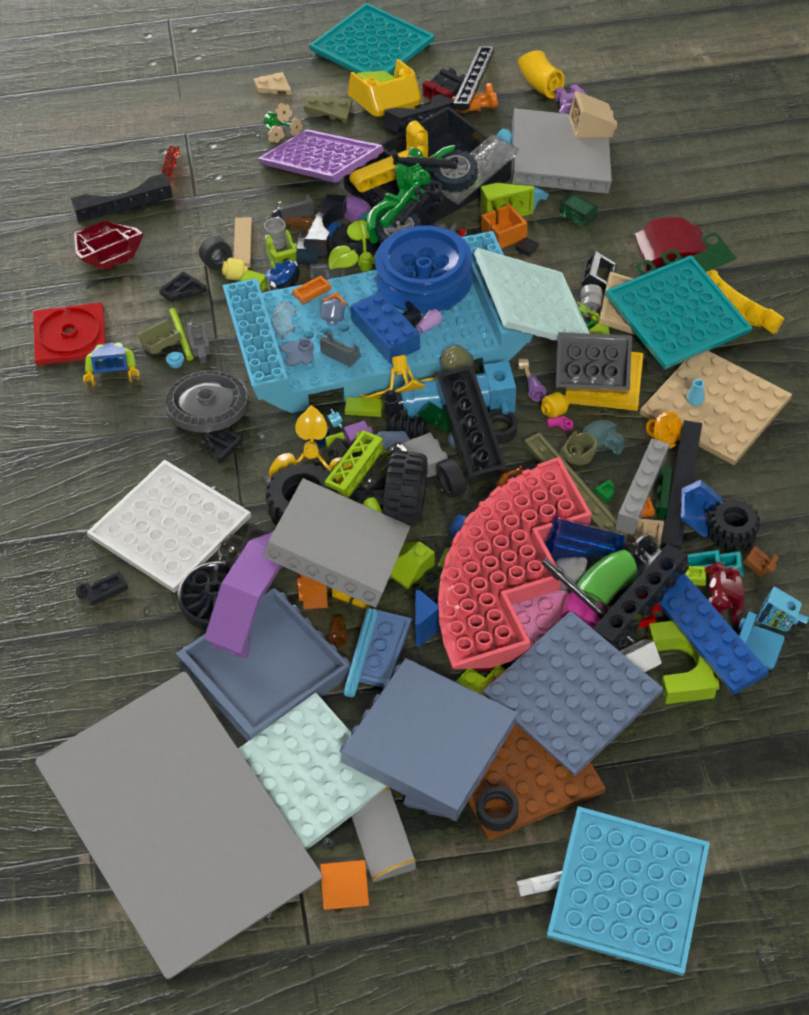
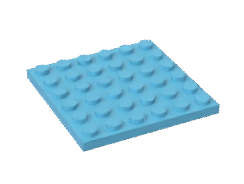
[546,806,710,976]

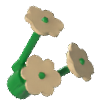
[264,103,303,143]

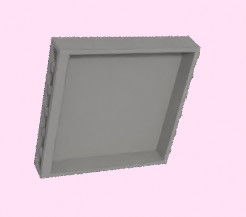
[512,108,612,194]
[262,478,411,607]

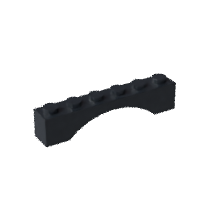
[382,94,455,133]
[71,173,172,223]
[303,194,347,256]

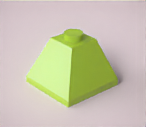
[390,541,435,589]

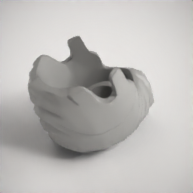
[555,556,587,593]

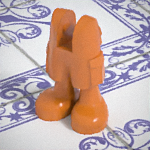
[451,83,498,113]

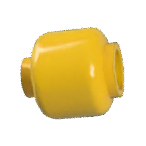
[541,392,569,418]

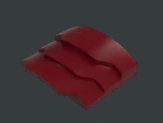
[635,217,709,271]

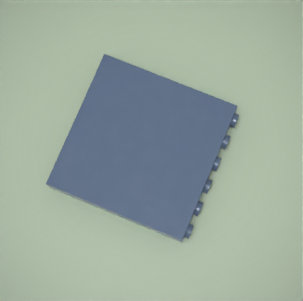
[176,588,351,742]
[340,658,518,821]

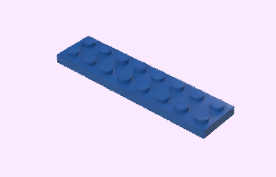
[638,569,768,695]

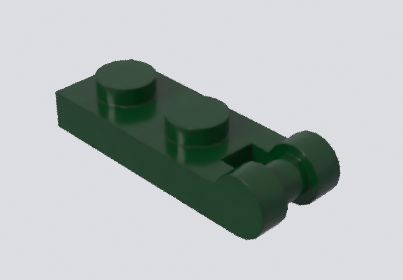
[655,466,672,520]

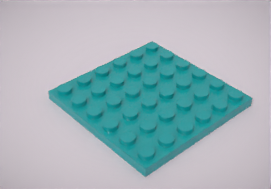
[309,3,435,75]
[605,255,752,370]

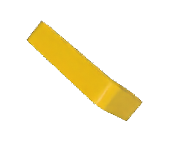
[349,121,428,192]

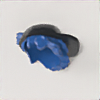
[266,260,300,291]

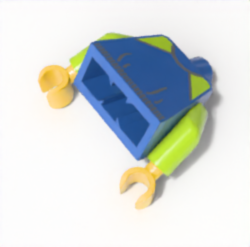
[83,342,139,386]

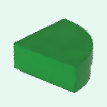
[594,480,614,504]

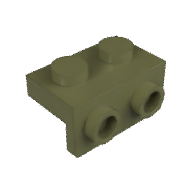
[138,319,182,354]

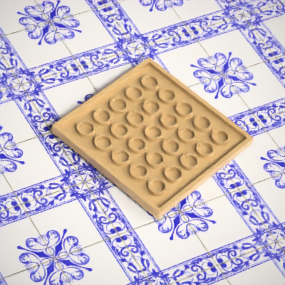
[640,351,792,465]

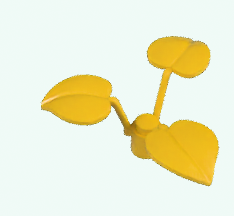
[360,355,436,399]
[269,406,353,485]

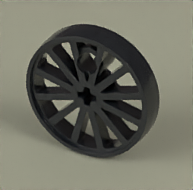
[177,561,234,630]

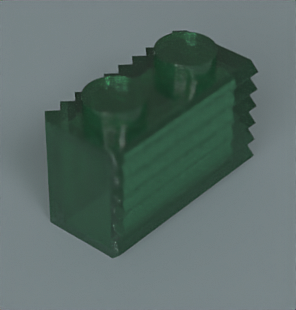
[559,192,598,227]

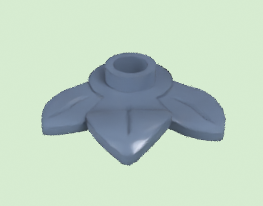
[280,338,314,366]

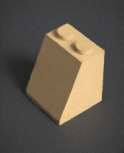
[569,91,617,138]

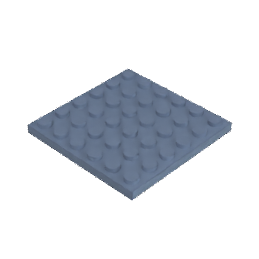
[483,611,663,777]

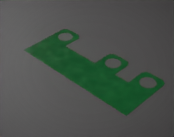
[635,232,737,276]

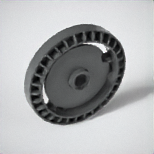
[165,371,248,432]

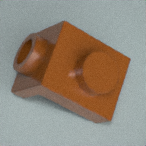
[743,546,779,577]

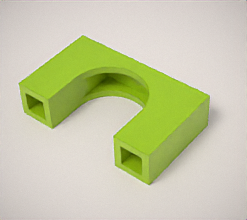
[647,621,719,704]

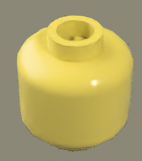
[222,258,248,281]

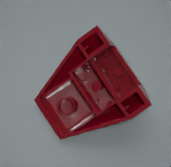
[74,221,143,270]

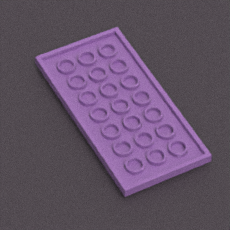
[258,129,384,183]

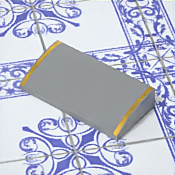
[351,786,416,882]

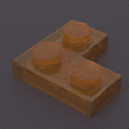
[285,217,314,229]

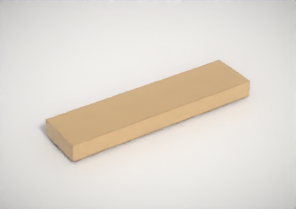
[233,217,252,268]

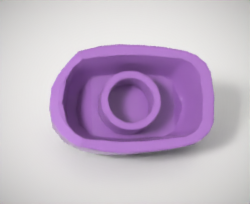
[344,195,372,222]

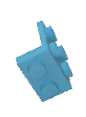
[737,612,784,670]

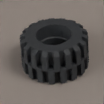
[708,499,760,552]

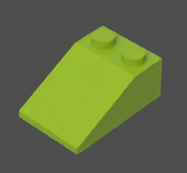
[480,183,535,222]

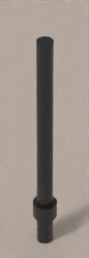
[541,557,636,645]

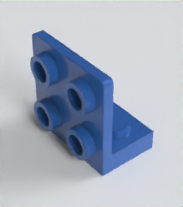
[680,480,724,537]

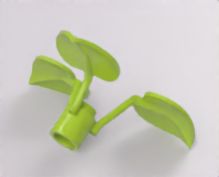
[329,220,376,272]

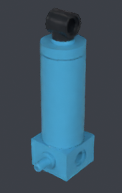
[382,361,516,418]

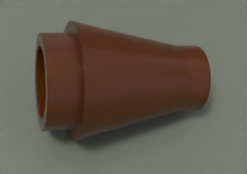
[329,617,349,647]

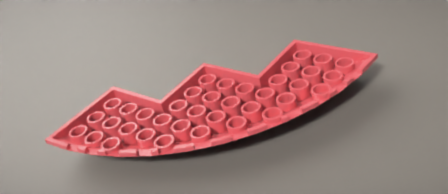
[438,457,592,669]

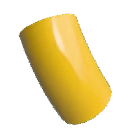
[517,50,565,98]

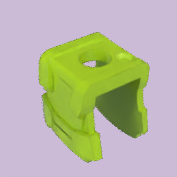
[266,230,297,269]

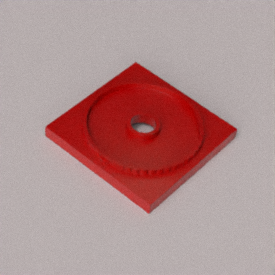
[33,302,106,365]

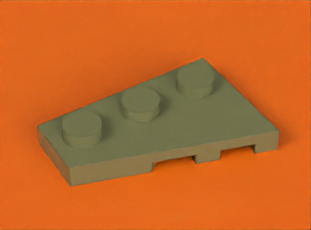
[304,96,352,124]

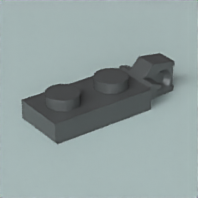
[187,323,210,365]

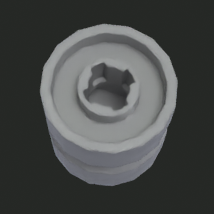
[264,217,286,249]
[580,284,603,317]

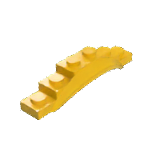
[706,269,784,334]

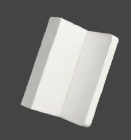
[620,639,661,672]

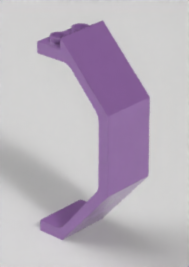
[204,532,282,659]

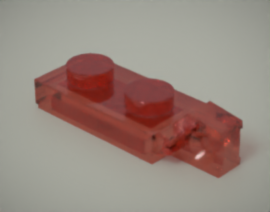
[162,145,179,181]

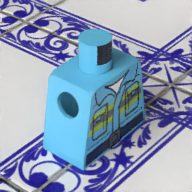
[756,587,809,632]

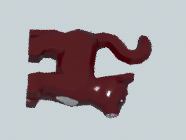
[704,562,745,628]

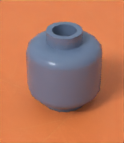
[321,299,345,325]

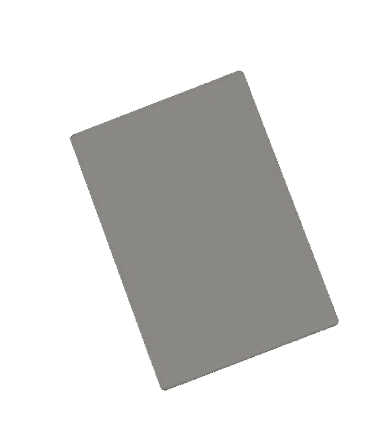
[36,672,322,979]

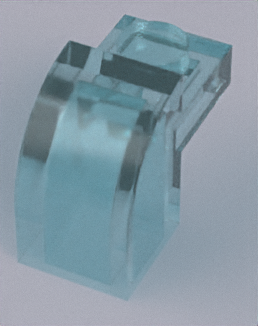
[582,420,625,455]

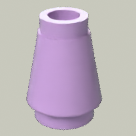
[416,309,443,334]

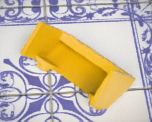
[347,59,421,116]

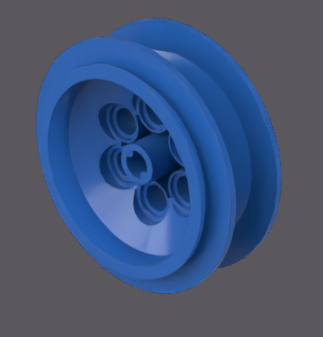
[375,226,473,313]

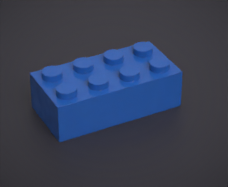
[350,291,420,364]

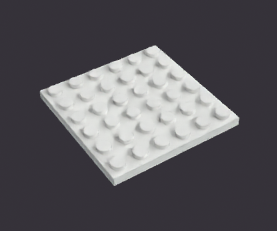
[87,460,251,593]

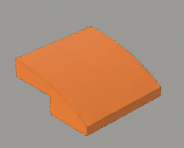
[320,860,369,910]

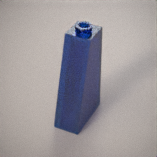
[546,516,625,559]

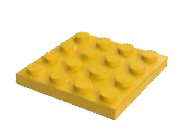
[565,352,643,411]

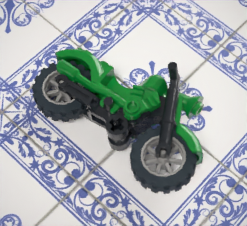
[365,145,478,244]

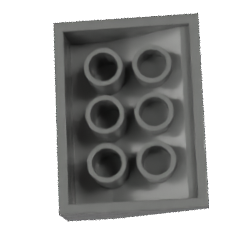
[555,332,632,393]

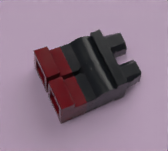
[423,68,466,100]

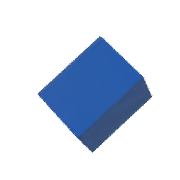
[415,590,440,647]

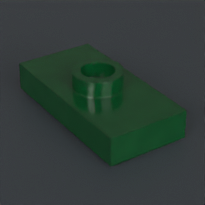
[418,402,451,433]

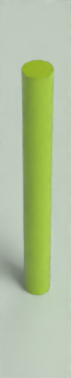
[169,308,193,361]

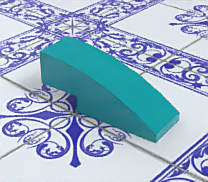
[688,550,744,578]

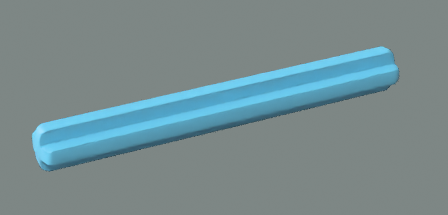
[344,608,377,697]

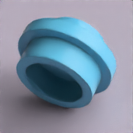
[166,352,184,368]

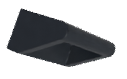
[581,251,617,290]

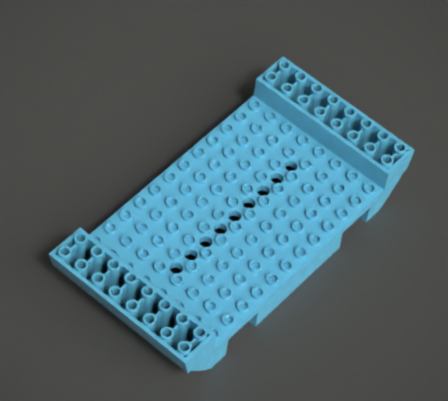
[222,231,533,413]

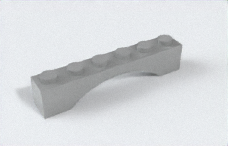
[616,439,670,535]

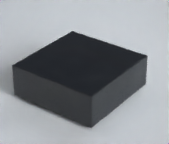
[515,237,539,257]

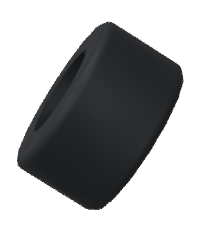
[199,236,232,270]

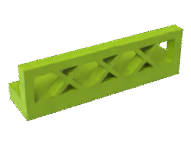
[325,430,383,498]

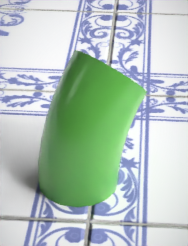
[576,550,638,608]

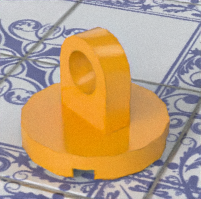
[646,411,683,449]

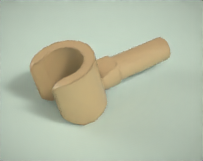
[518,359,531,379]

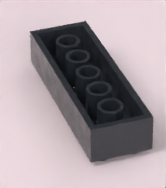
[436,365,506,484]

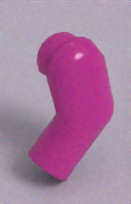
[546,416,573,430]

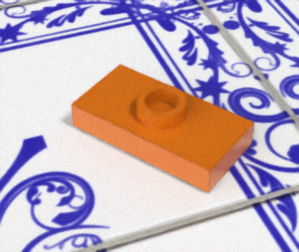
[292,276,331,305]

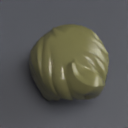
[440,345,474,372]
[560,431,598,466]

